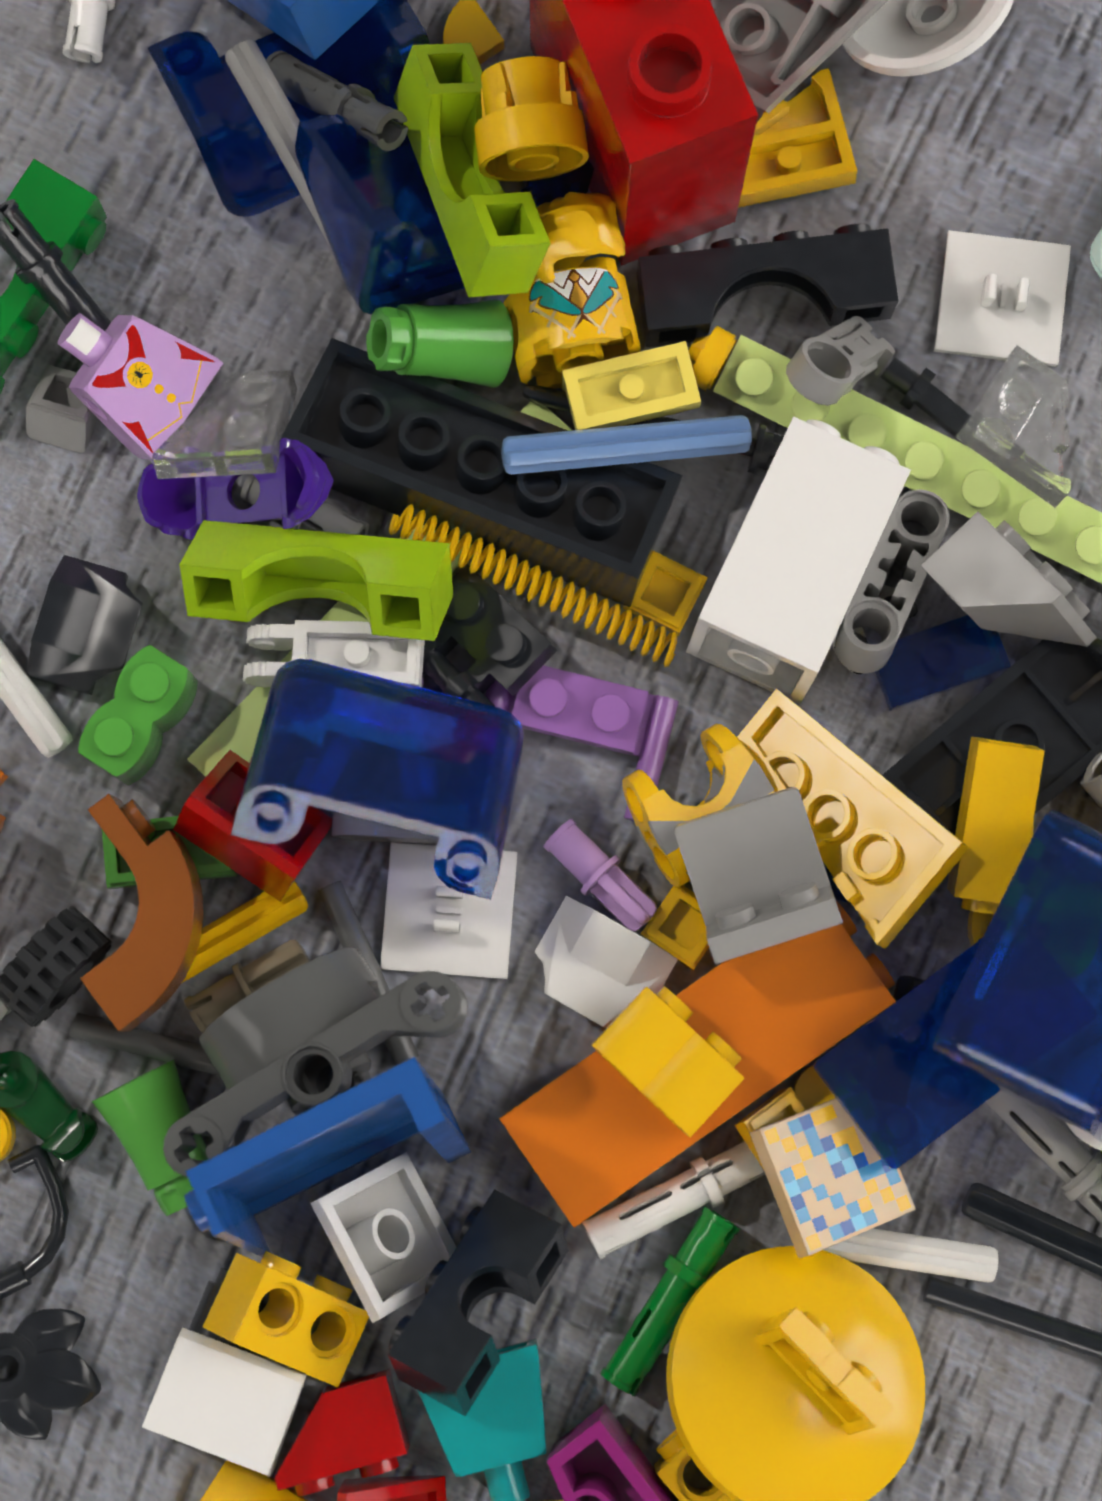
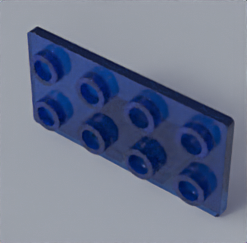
[814,913,1096,1170]

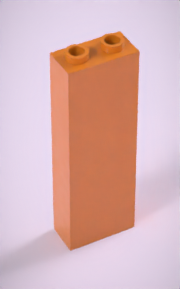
[499,901,896,1228]

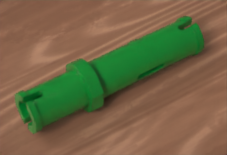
[600,1206,741,1397]

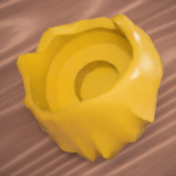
[536,192,626,284]

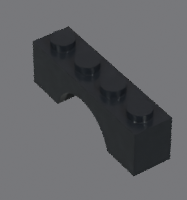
[636,223,899,347]

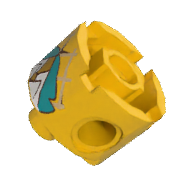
[503,256,641,389]

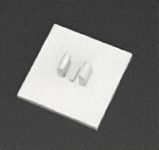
[934,230,1071,367]
[380,842,518,979]

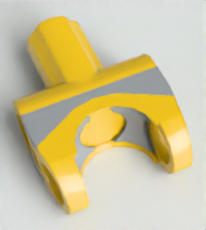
[622,723,775,888]

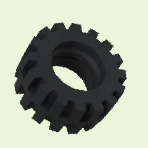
[0,906,112,1027]

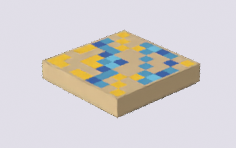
[750,1086,916,1258]

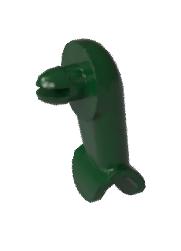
[0,1050,98,1162]

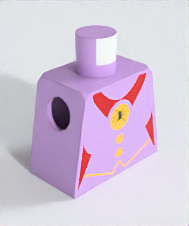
[58,313,223,462]

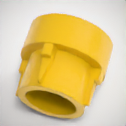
[474,56,589,182]

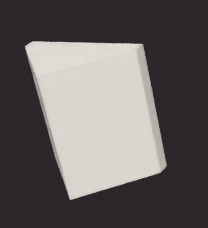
[310,1152,457,1323]
[142,1327,307,1477]

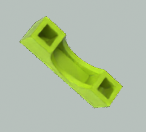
[394,43,550,297]
[179,520,453,641]

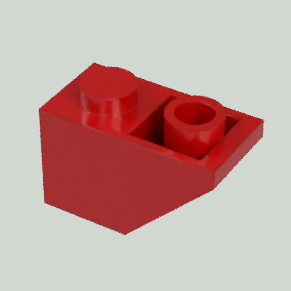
[275,1369,410,1496]

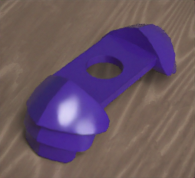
[137,438,334,540]

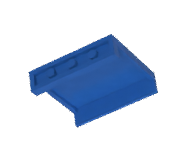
[184,1057,471,1257]

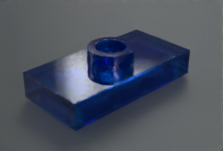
[875,615,1011,711]

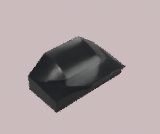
[27,555,143,695]

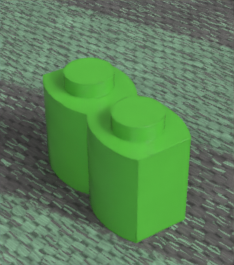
[78,645,198,786]

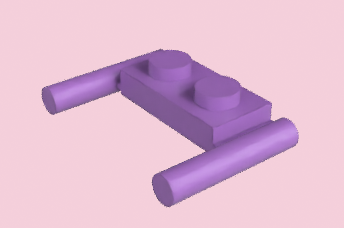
[464,665,679,821]

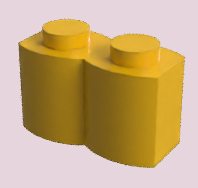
[591,986,745,1137]

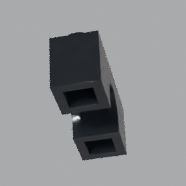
[387,1189,569,1416]

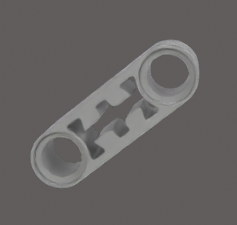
[835,490,950,674]

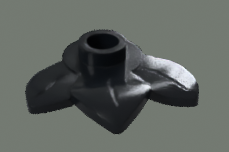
[0,1308,101,1440]

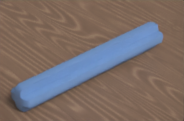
[501,415,752,475]

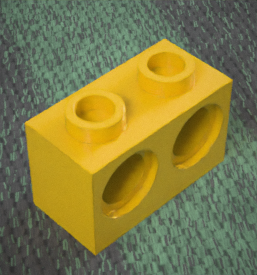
[203,1251,369,1388]

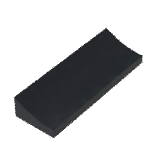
[281,338,683,607]

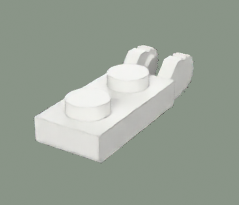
[243,620,425,692]

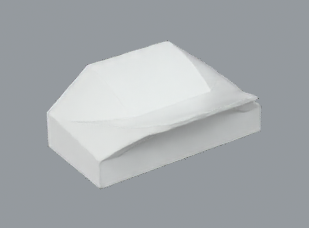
[535,896,678,1028]

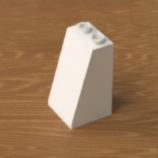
[686,416,911,705]

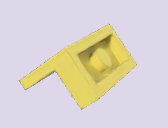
[562,341,701,430]

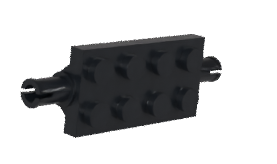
[883,638,1102,835]

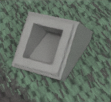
[26,364,97,453]

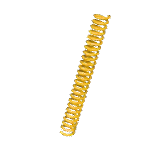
[389,504,678,668]

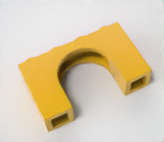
[947,736,1102,930]

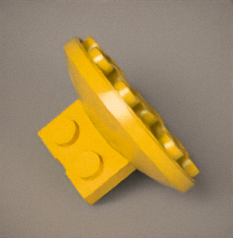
[666,1246,925,1501]

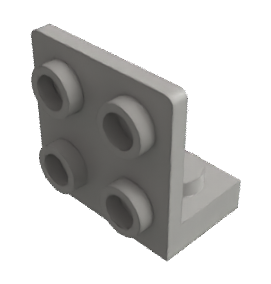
[674,787,843,964]

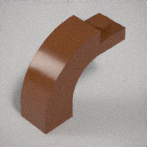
[80,794,204,1031]

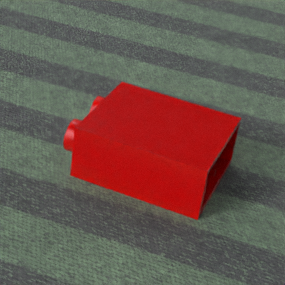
[530,0,758,266]

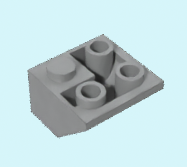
[921,512,1097,646]

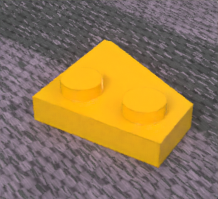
[738,68,858,208]

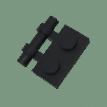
[422,564,558,724]

